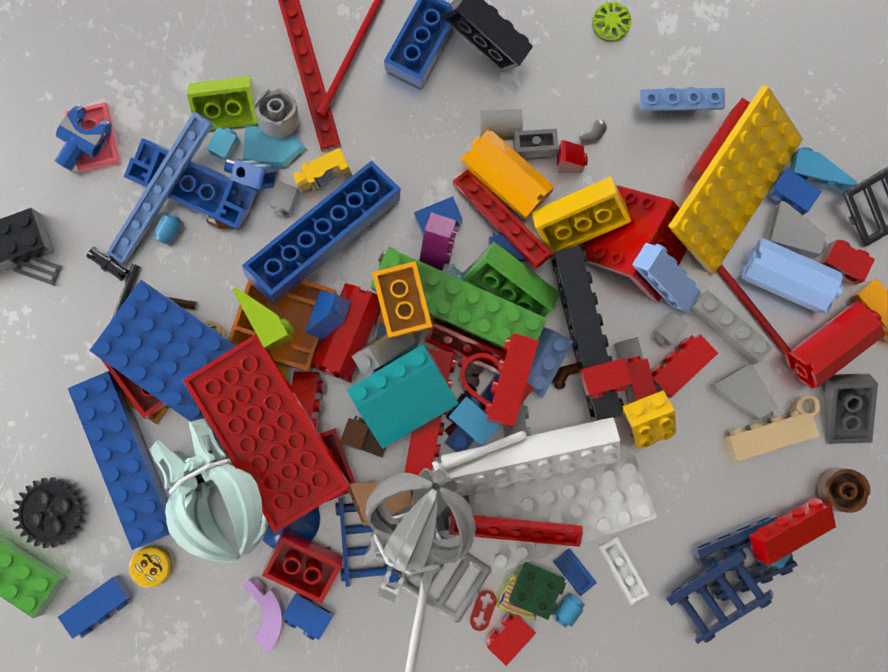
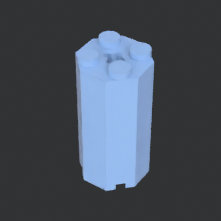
[741,238,843,314]

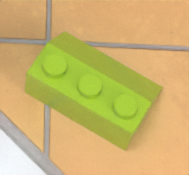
[187,76,258,130]

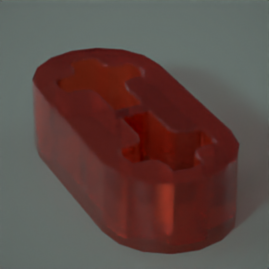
[470,589,497,631]

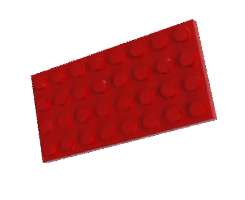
[183,334,350,533]

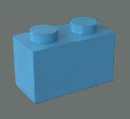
[448,397,500,446]

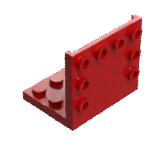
[577,185,687,303]

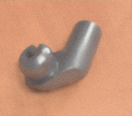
[580,119,607,144]

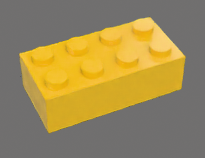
[532,176,631,253]

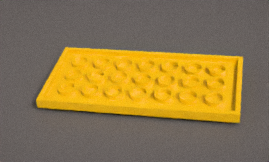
[668,86,803,274]

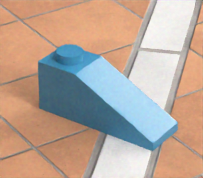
[790,147,857,190]

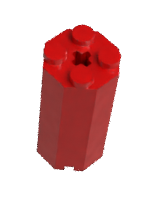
[311,283,381,383]
[785,301,885,389]

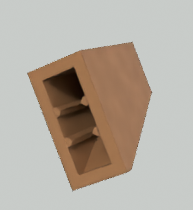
[348,483,413,526]

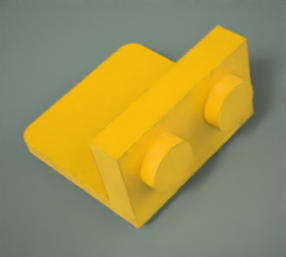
[623,390,676,449]

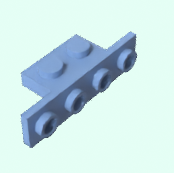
[640,87,725,111]

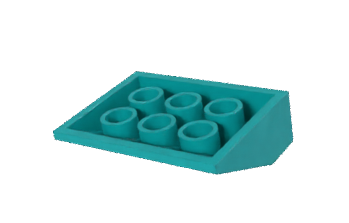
[346,344,459,449]

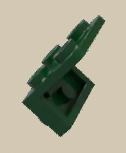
[509,562,566,620]

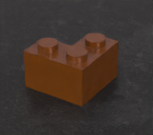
[340,415,388,458]

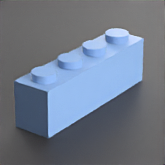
[632,243,701,313]

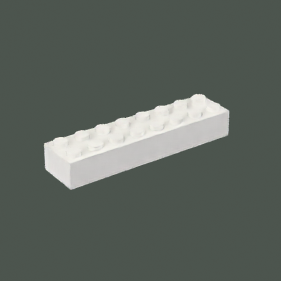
[441,417,620,497]

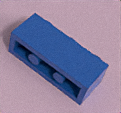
[58,575,133,639]

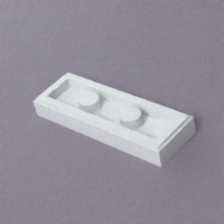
[598,536,650,605]

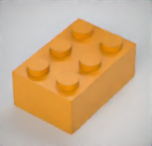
[372,261,433,339]

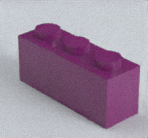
[419,213,458,271]

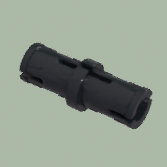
[86,246,129,281]

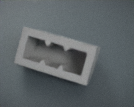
[480,109,523,140]

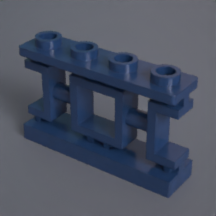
[692,515,798,601]

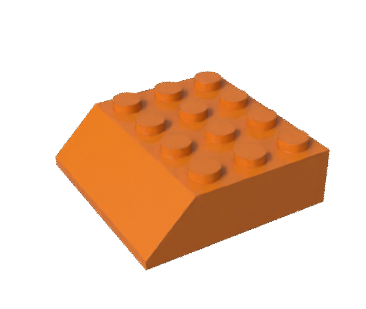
[228,280,338,372]

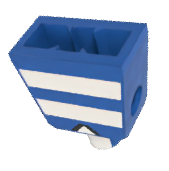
[224,158,279,190]

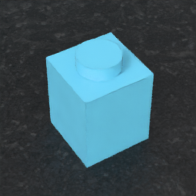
[206,127,240,162]

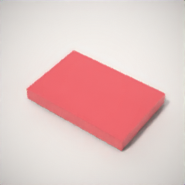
[65,102,121,172]

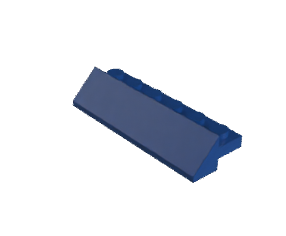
[124,138,257,229]

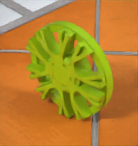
[593,1,632,41]

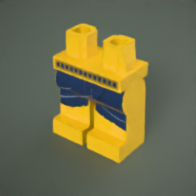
[292,148,353,192]

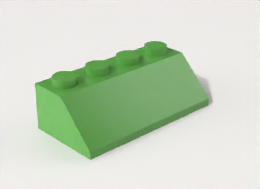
[463,242,560,317]

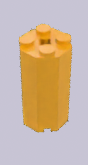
[460,130,554,221]

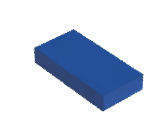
[553,548,597,596]

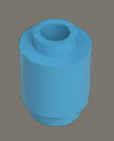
[153,213,182,246]
[554,594,585,628]

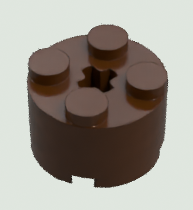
[817,468,871,513]

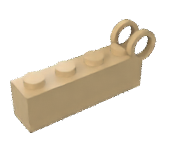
[724,395,820,462]

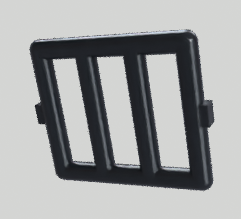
[843,166,888,246]

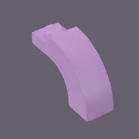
[242,577,285,653]

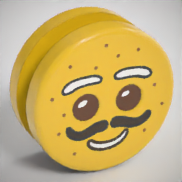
[129,545,173,588]

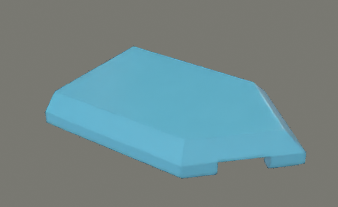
[243,126,307,168]

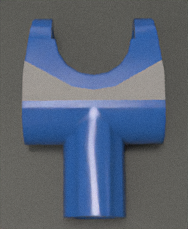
[54,105,112,171]

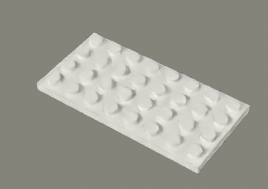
[467,436,657,574]

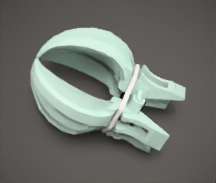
[149,418,269,563]

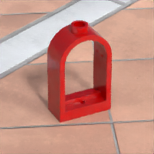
[457,353,534,408]

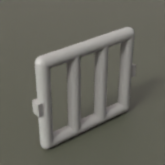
[399,534,491,623]

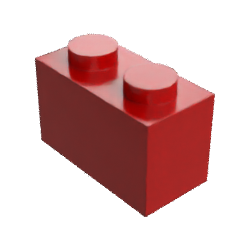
[820,240,875,285]
[579,358,632,399]
[486,613,536,666]

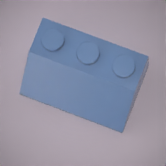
[527,327,574,399]

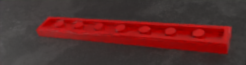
[278,0,341,151]

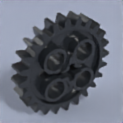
[13,477,86,548]

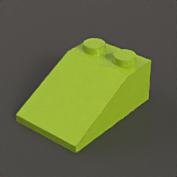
[232,287,295,352]

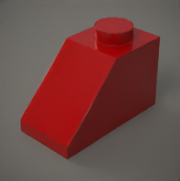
[557,140,588,172]

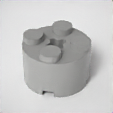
[255,88,300,140]

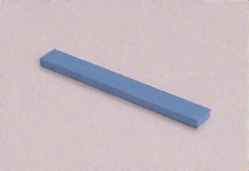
[106,111,214,265]

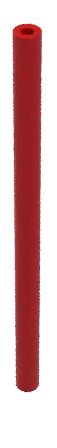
[317,0,383,117]
[717,264,791,355]

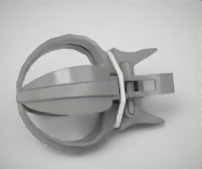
[361,468,476,603]

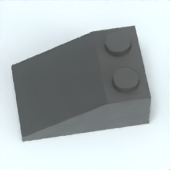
[824,373,878,444]

